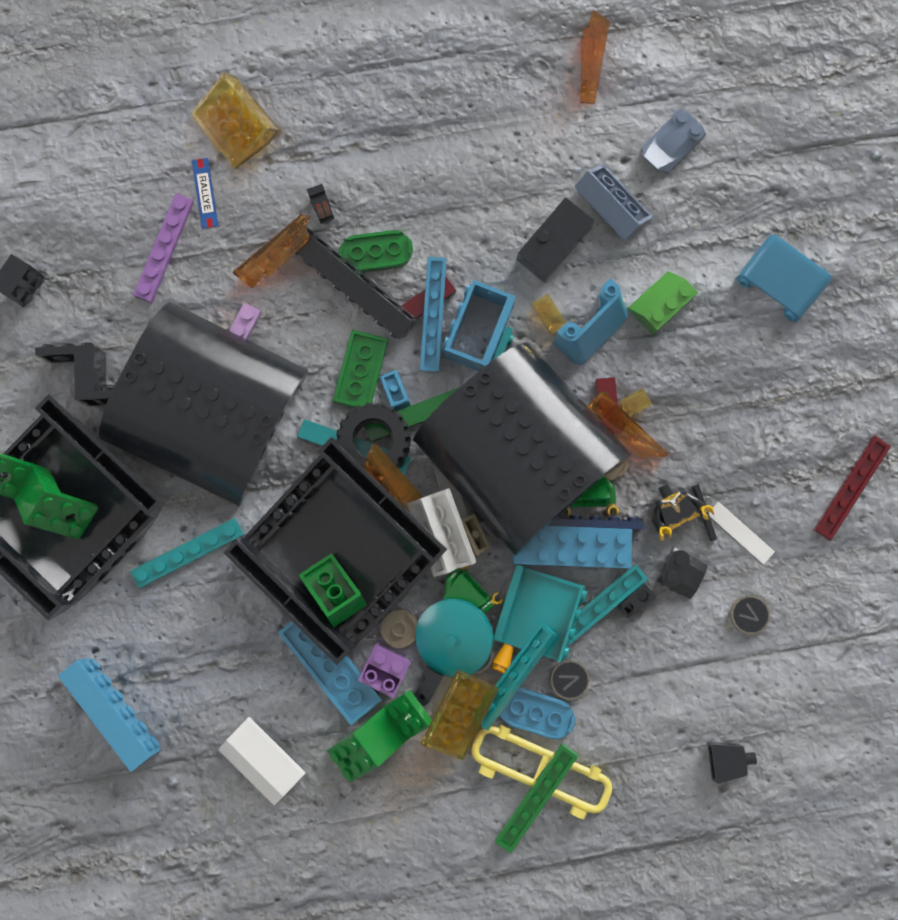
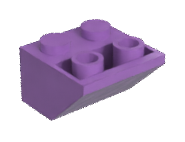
[358,643,412,698]

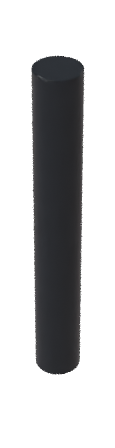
[692,484,717,541]

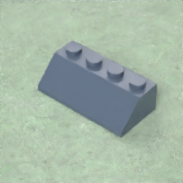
[574,164,653,240]

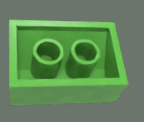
[627,271,698,335]

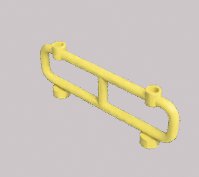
[471,724,612,820]

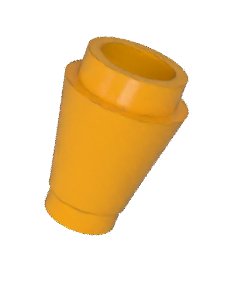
[491,643,514,674]

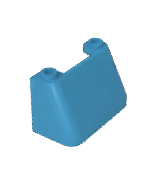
[735,234,832,322]
[552,278,628,365]

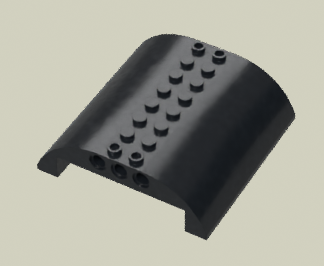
[99,302,308,506]
[413,343,632,556]
[0,394,163,621]
[224,437,448,665]

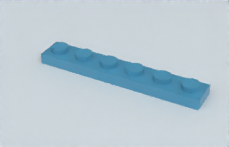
[420,257,447,372]

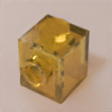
[620,388,652,418]

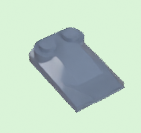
[641,109,706,174]

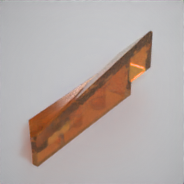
[580,11,610,104]
[232,214,310,288]
[587,391,668,458]
[363,444,423,512]

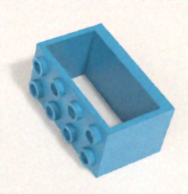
[442,280,516,372]

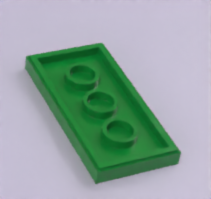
[333,330,389,408]

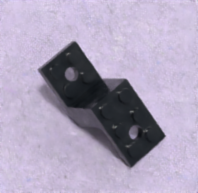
[35,342,113,406]

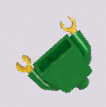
[560,477,619,517]
[443,565,503,614]

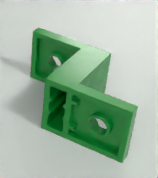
[0,453,98,539]
[327,690,434,783]

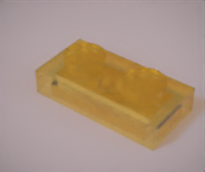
[531,294,566,336]

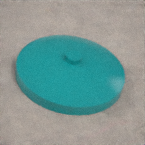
[415,598,493,677]

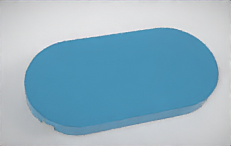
[500,687,575,739]

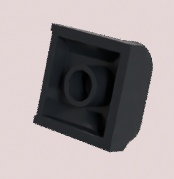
[656,547,708,599]

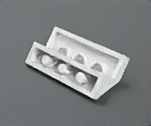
[407,488,476,577]
[218,717,305,806]

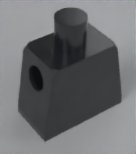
[707,742,757,784]

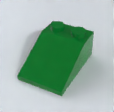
[299,553,366,628]

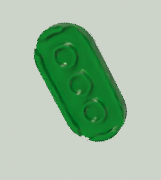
[338,230,413,272]

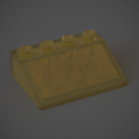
[190,72,281,169]
[421,670,499,761]

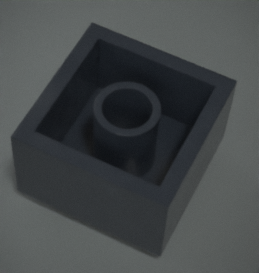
[0,254,45,307]

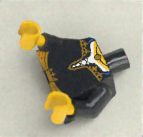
[652,484,715,541]

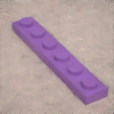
[133,193,194,303]

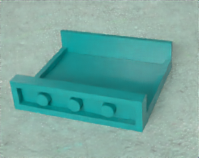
[493,564,588,662]

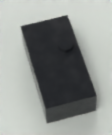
[516,197,595,283]

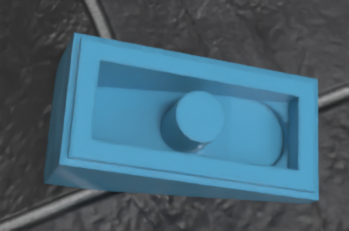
[379,370,411,411]

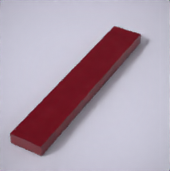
[813,436,891,541]

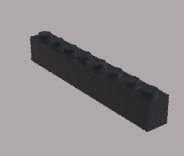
[285,225,418,339]

